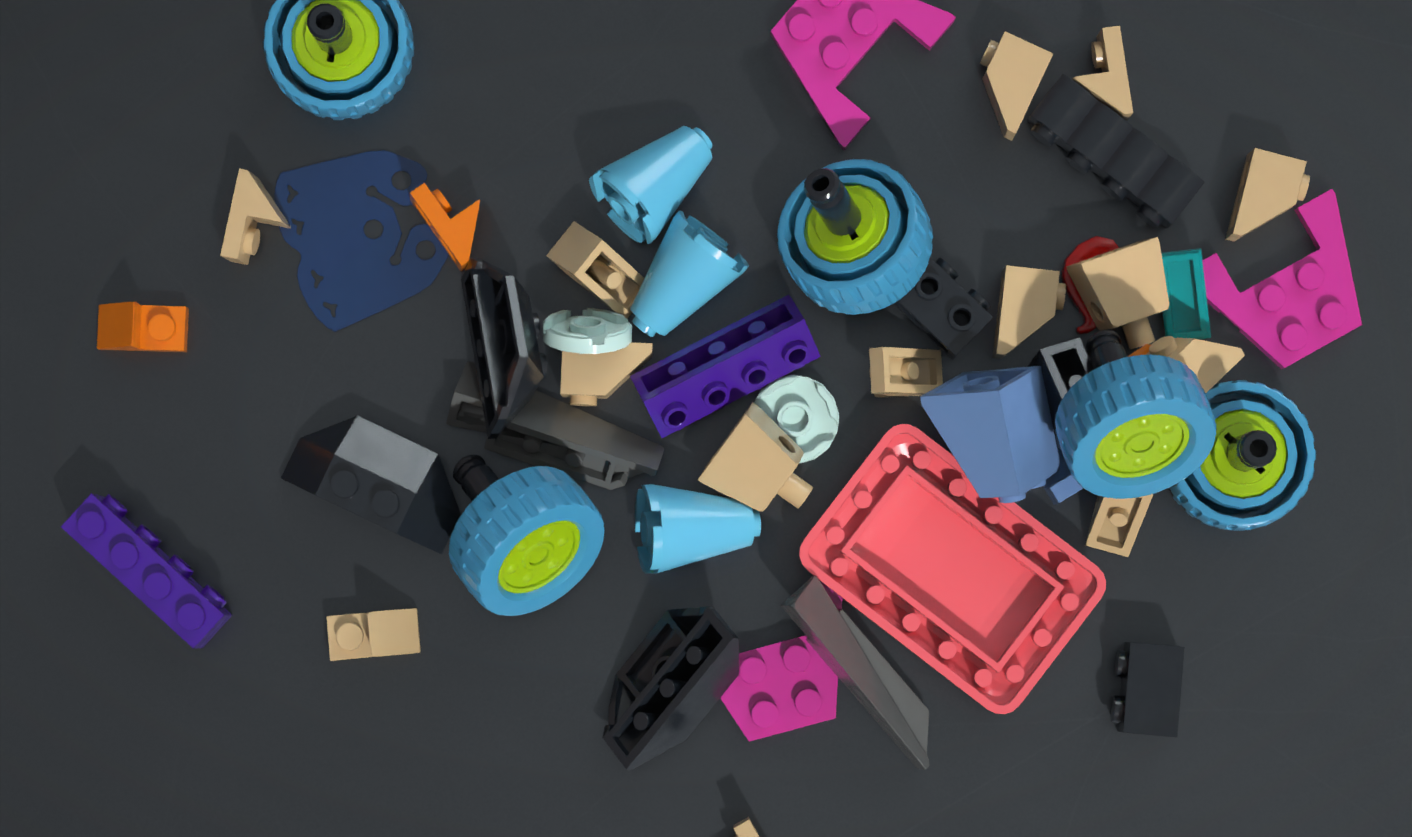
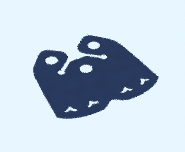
[274,150,449,332]

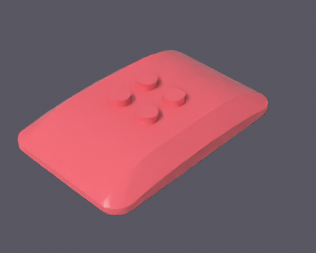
[799,424,1106,714]

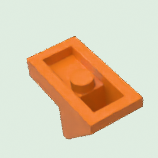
[410,183,480,271]
[97,302,189,352]

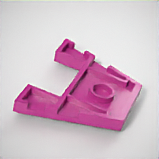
[770,0,956,150]
[1203,189,1362,369]
[720,582,842,742]

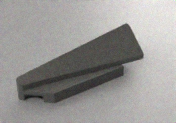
[446,362,664,490]
[780,575,930,770]

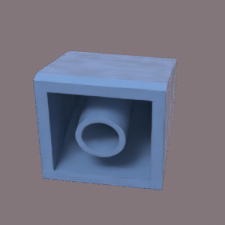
[920,366,1061,503]

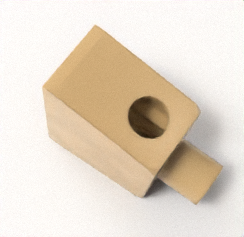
[1066,237,1169,349]
[698,402,813,512]

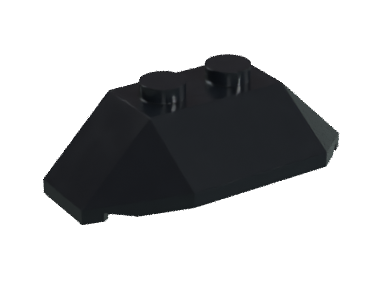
[461,258,547,439]
[281,416,461,554]
[602,606,739,770]

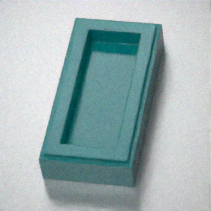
[1161,248,1211,339]

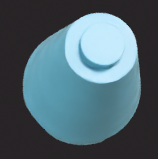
[589,126,713,244]
[630,210,749,337]
[635,484,761,574]

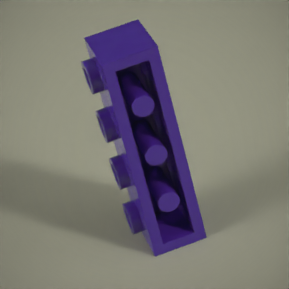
[630,295,821,438]
[61,493,232,649]

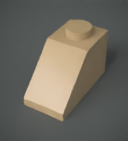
[980,31,1053,141]
[1225,148,1310,242]
[546,221,644,319]
[992,265,1066,359]
[1146,336,1245,393]
[560,343,653,406]

